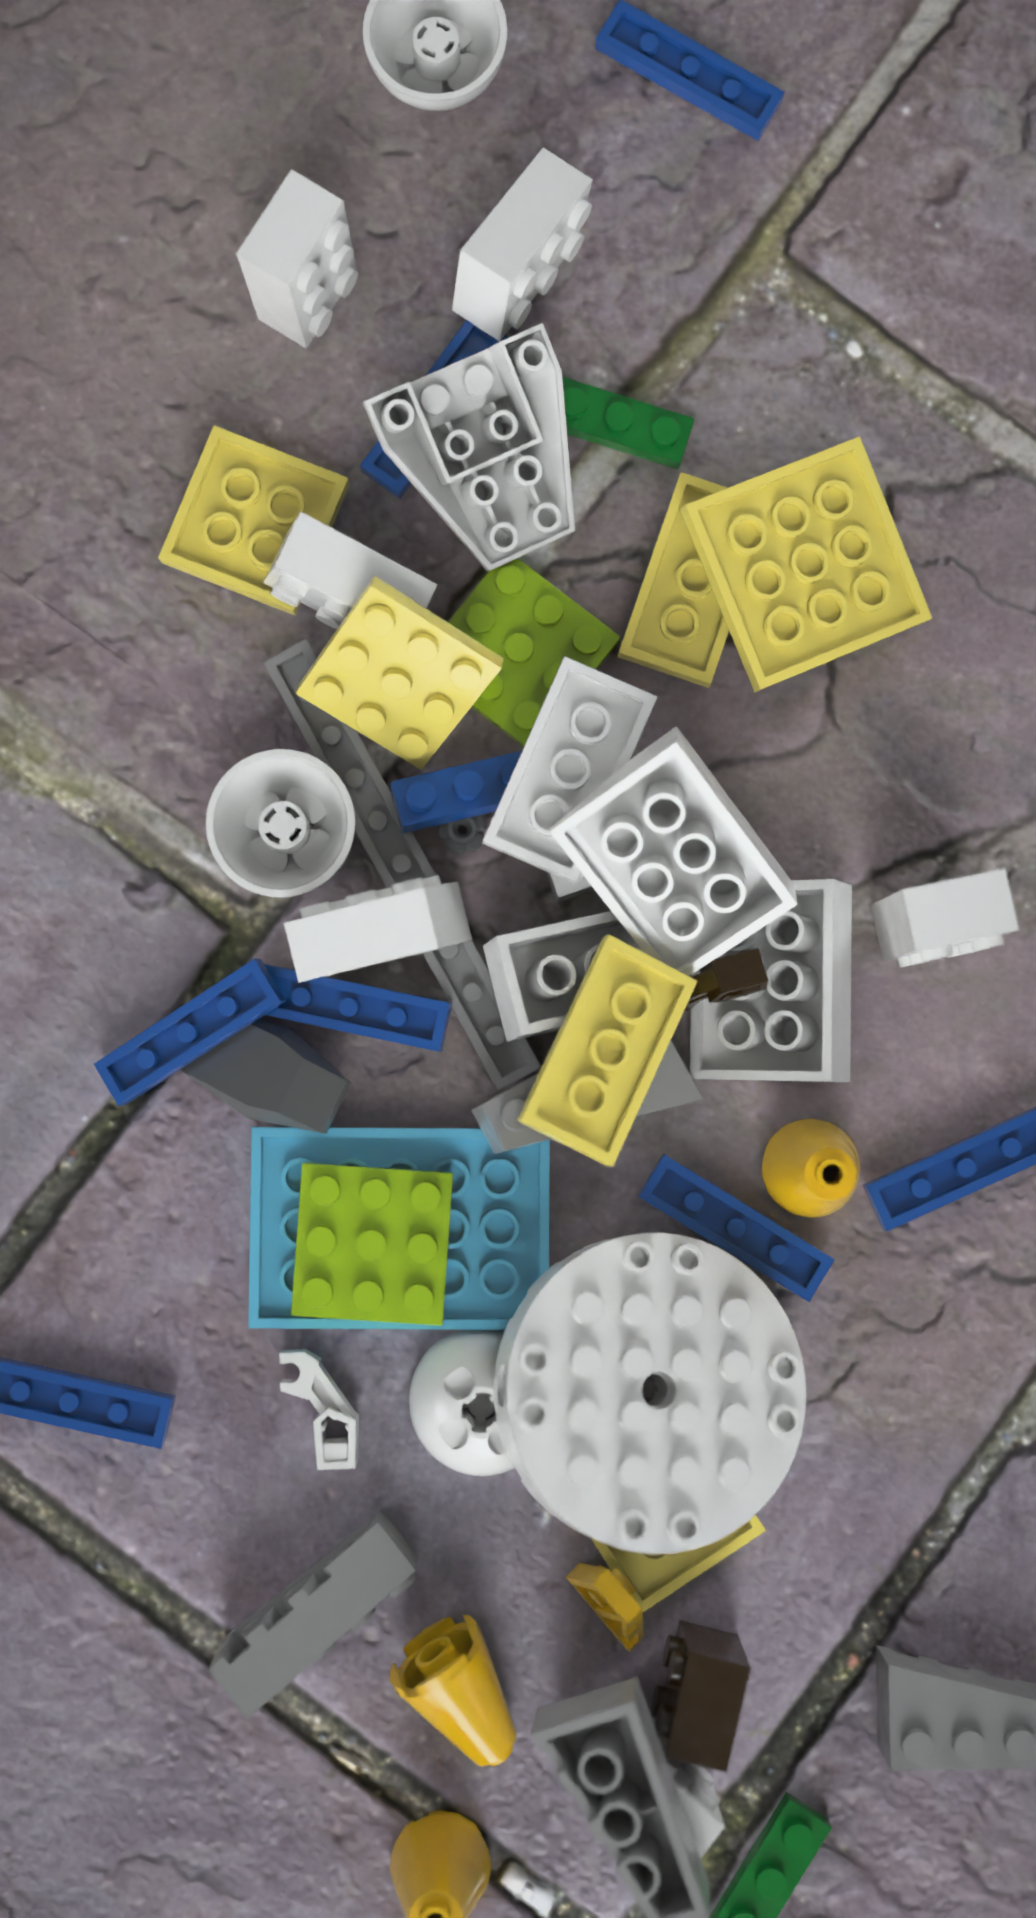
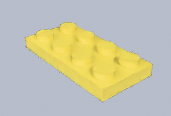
[617,472,729,688]
[517,934,697,1166]

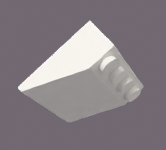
[549,726,798,976]
[690,879,852,1082]

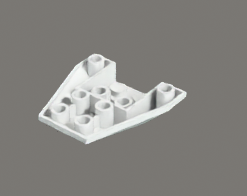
[362,323,575,571]

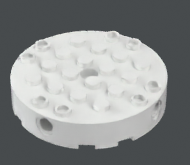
[494,1233,806,1554]

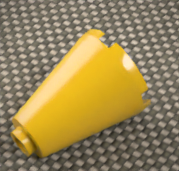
[761,1119,860,1218]
[389,1615,517,1766]
[390,1810,491,1918]

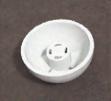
[363,0,507,111]
[206,749,355,898]
[409,1330,515,1476]

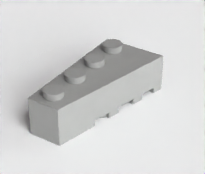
[471,1041,703,1154]
[208,1510,418,1720]
[876,1645,1036,1771]
[530,1677,710,1918]

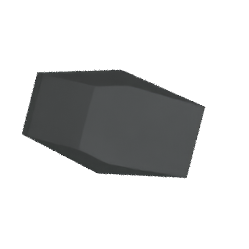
[180,1019,351,1134]

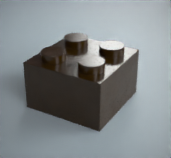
[651,1620,751,1773]

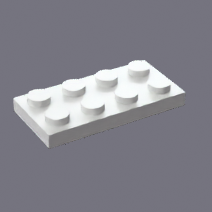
[483,656,658,884]

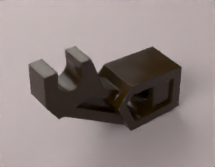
[684,948,768,1011]

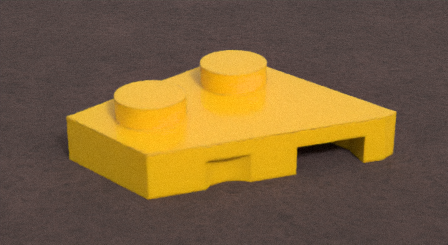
[566,1563,644,1652]

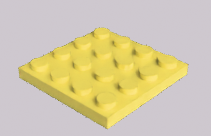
[680,436,933,693]

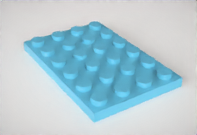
[248,1127,550,1330]

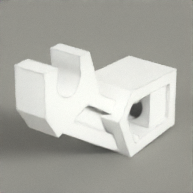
[279,1349,359,1470]

